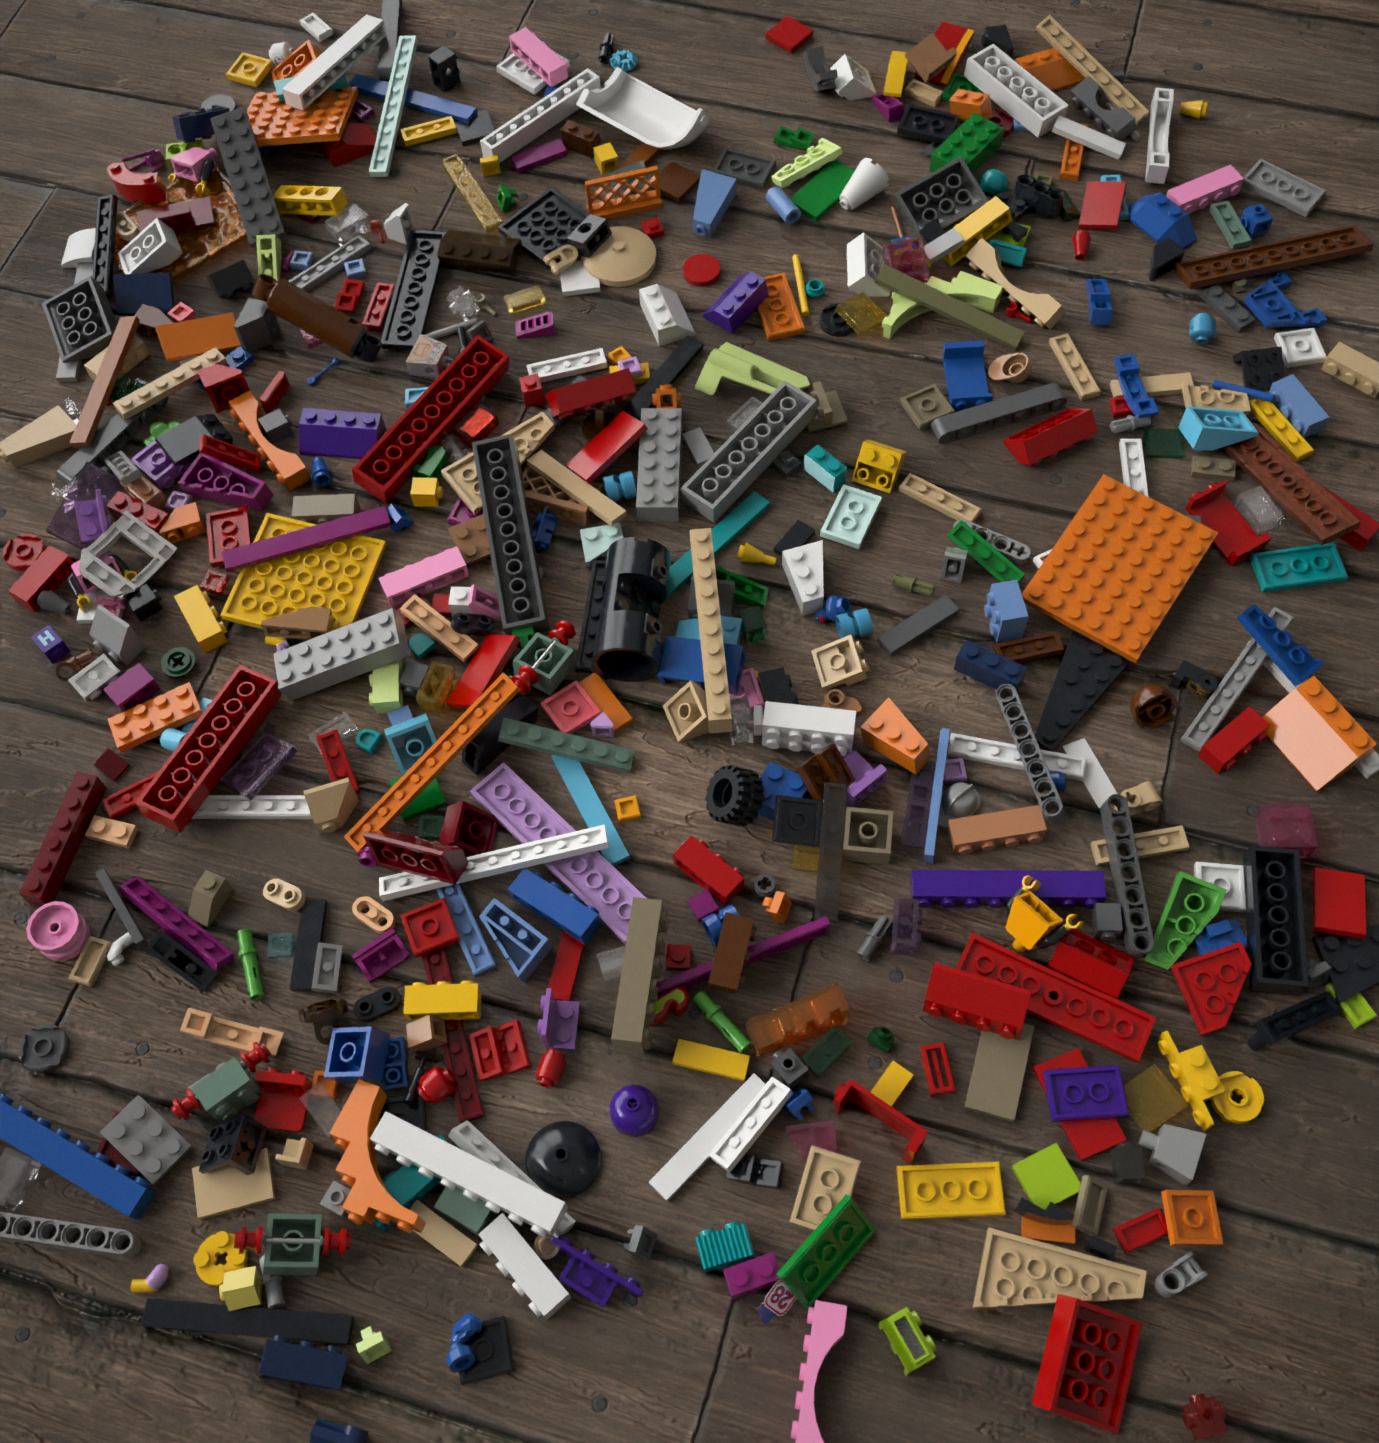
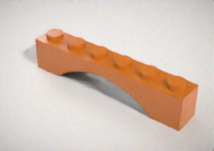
[229,391,311,491]

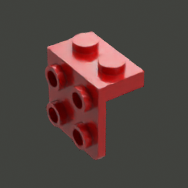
[254,1068,312,1132]

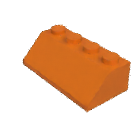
[1015,40,1086,92]

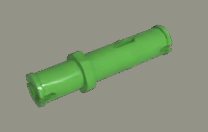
[236,929,265,1000]
[693,990,752,1054]

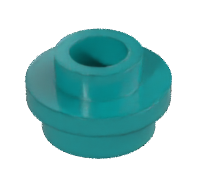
[806,279,825,297]

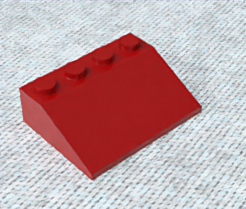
[1032,1294,1143,1434]

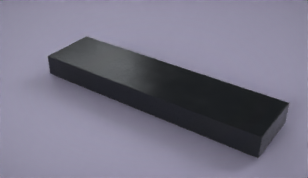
[289,899,327,991]

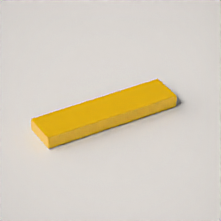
[1249,398,1314,462]

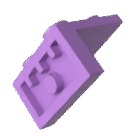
[74,489,111,544]
[838,750,887,807]
[537,988,581,1052]

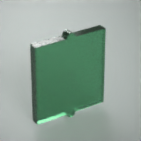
[1143,428,1184,459]

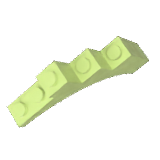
[882,271,1003,339]

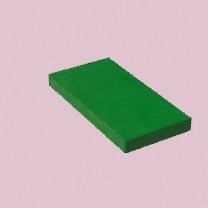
[790,160,854,222]
[776,1194,876,1310]

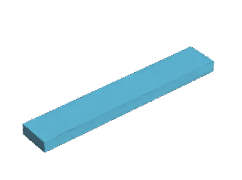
[551,755,630,866]

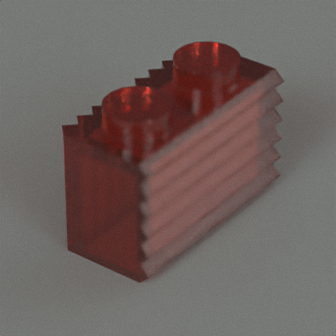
[452,402,499,449]

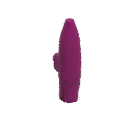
[281,249,296,272]

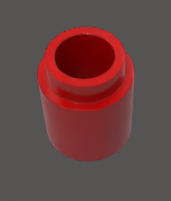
[535,1049,566,1088]

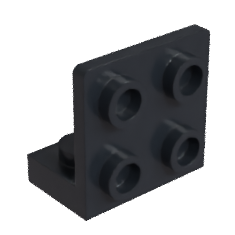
[1233,346,1285,390]
[199,1114,267,1175]

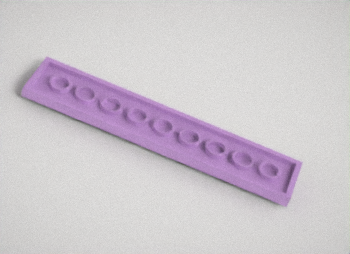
[470,762,646,945]

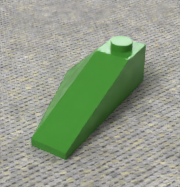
[1144,871,1227,970]

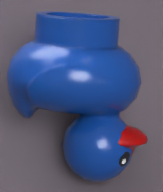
[815,595,851,624]

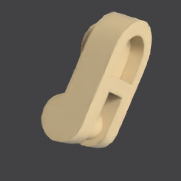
[543,245,578,275]

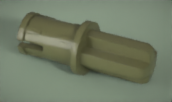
[892,572,935,596]

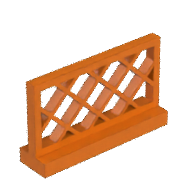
[585,166,663,220]

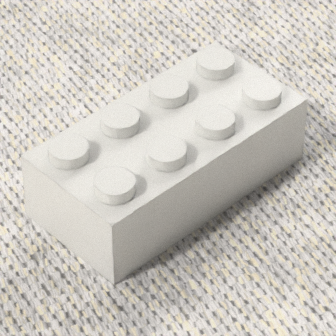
[762,701,856,757]

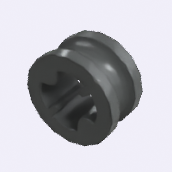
[754,874,775,898]

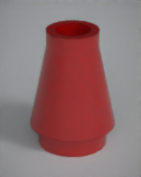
[1072,230,1091,261]

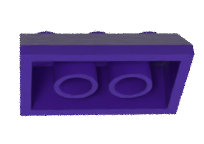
[703,272,769,334]

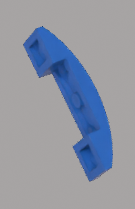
[1114,354,1159,418]

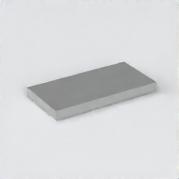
[1242,158,1326,217]

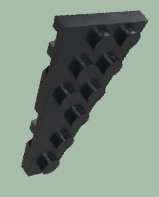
[1035,630,1130,752]
[1312,925,1379,1006]

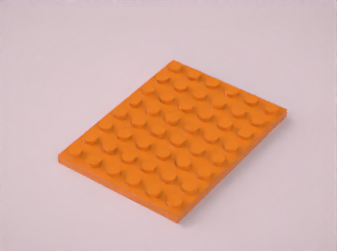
[1022,474,1218,664]

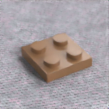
[448,514,491,566]

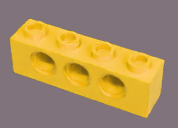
[274,185,348,216]

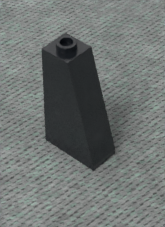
[462,694,538,775]

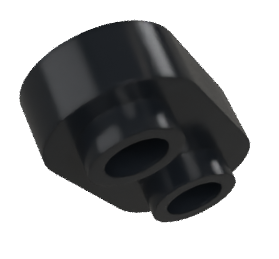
[450,613,494,636]
[353,986,402,1023]

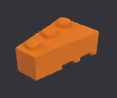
[860,697,930,775]

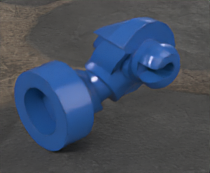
[446,1313,482,1372]

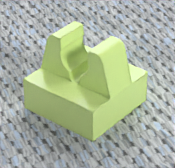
[356,1326,392,1364]

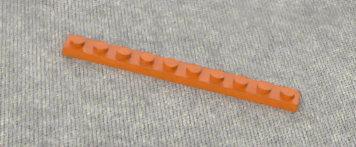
[344,672,521,852]

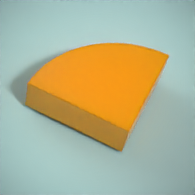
[606,346,632,365]

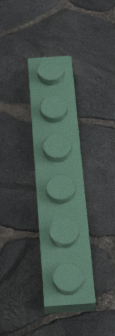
[498,717,635,773]

